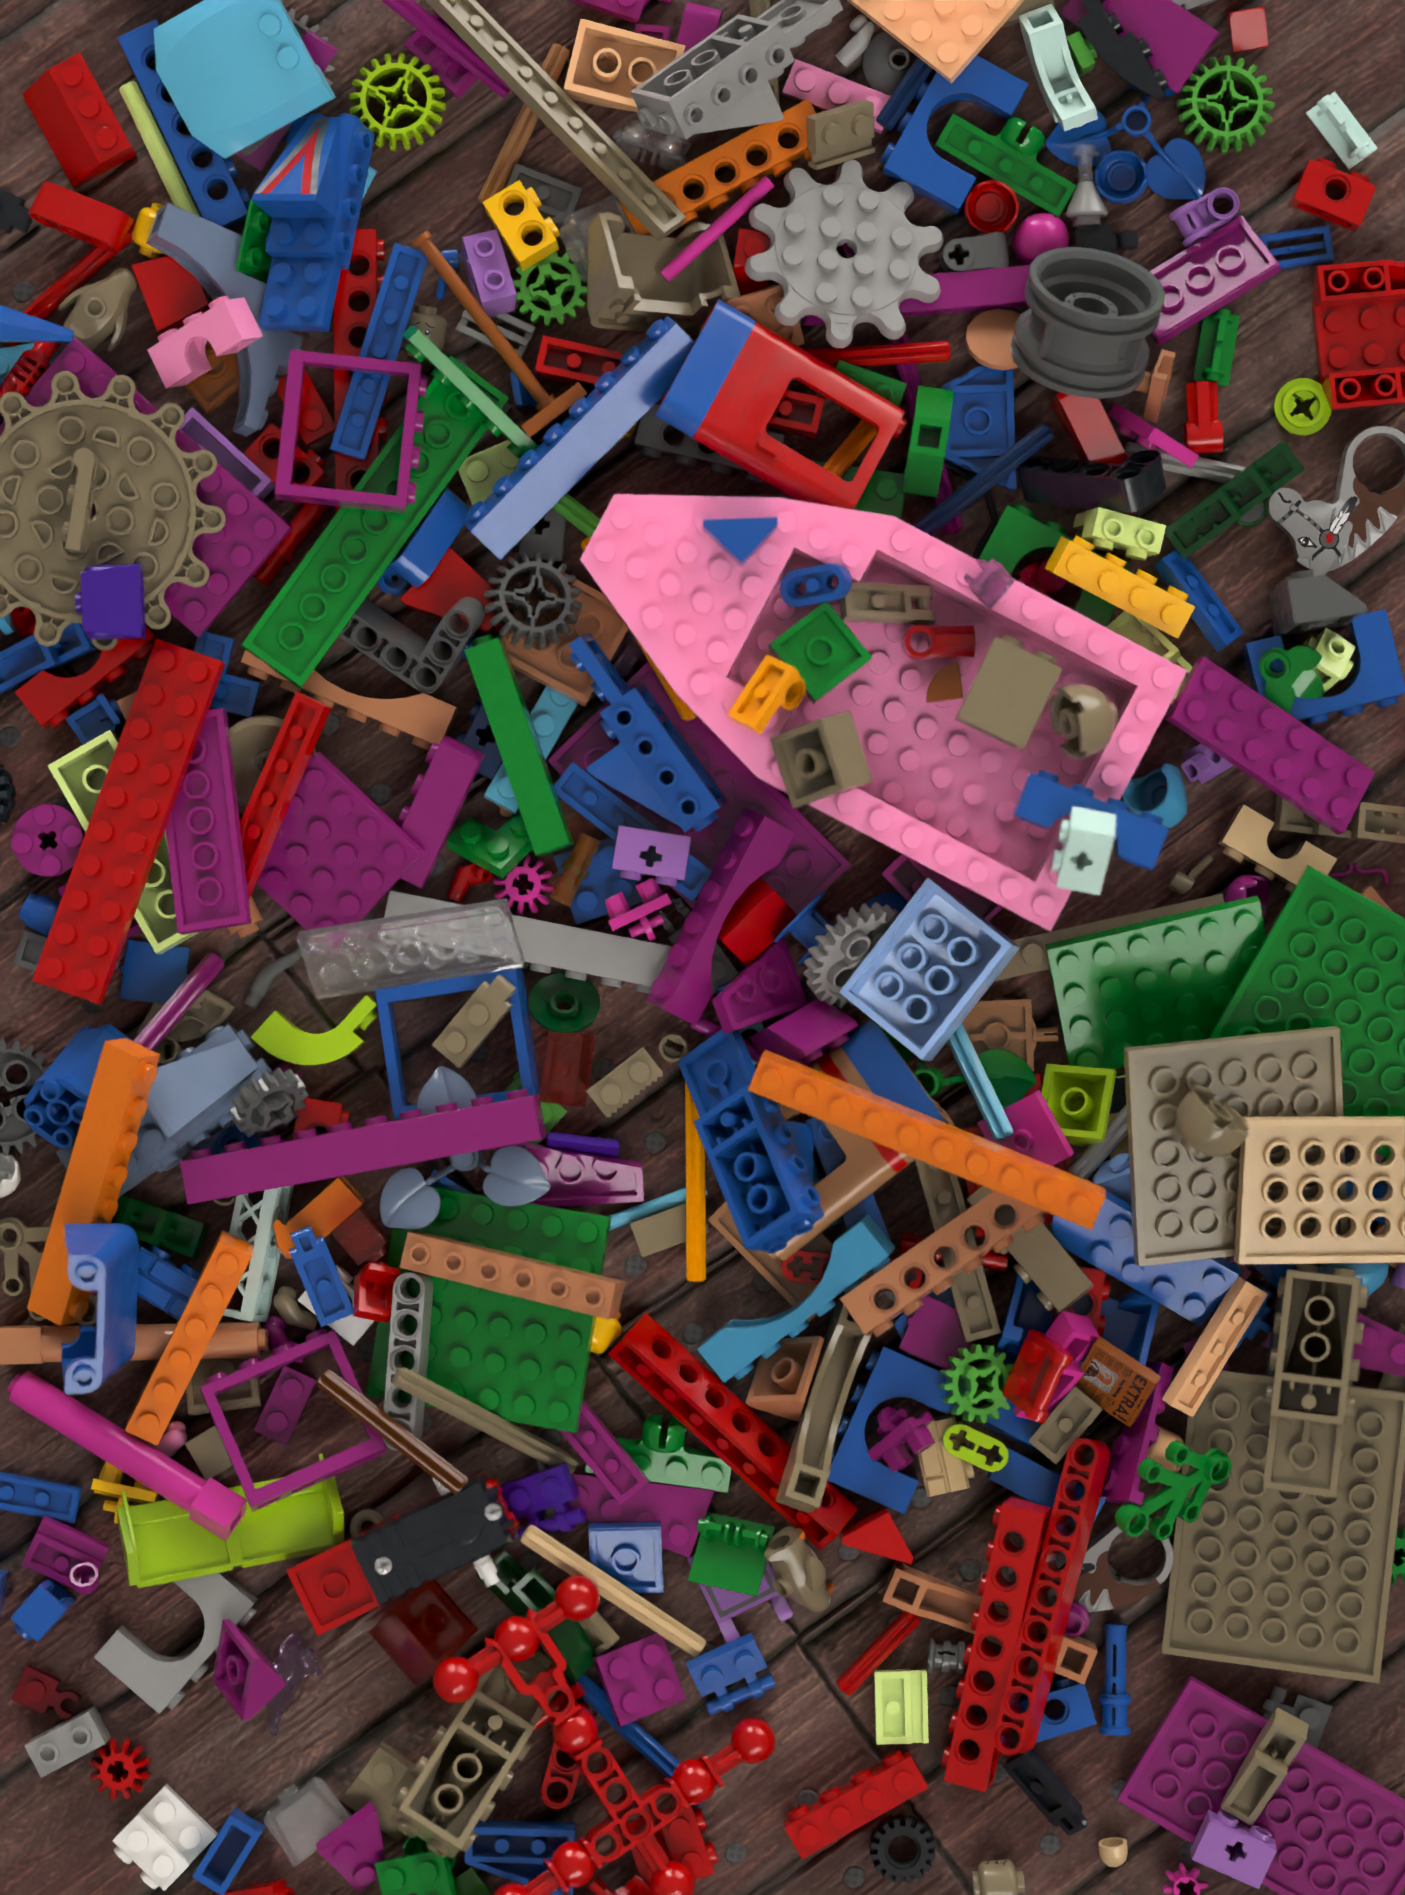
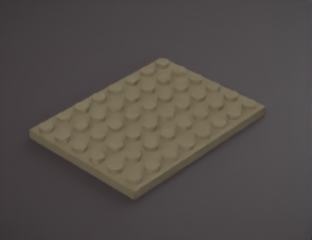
[1162,1369,1405,1684]

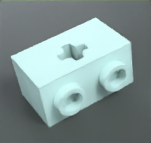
[1051,806,1116,895]

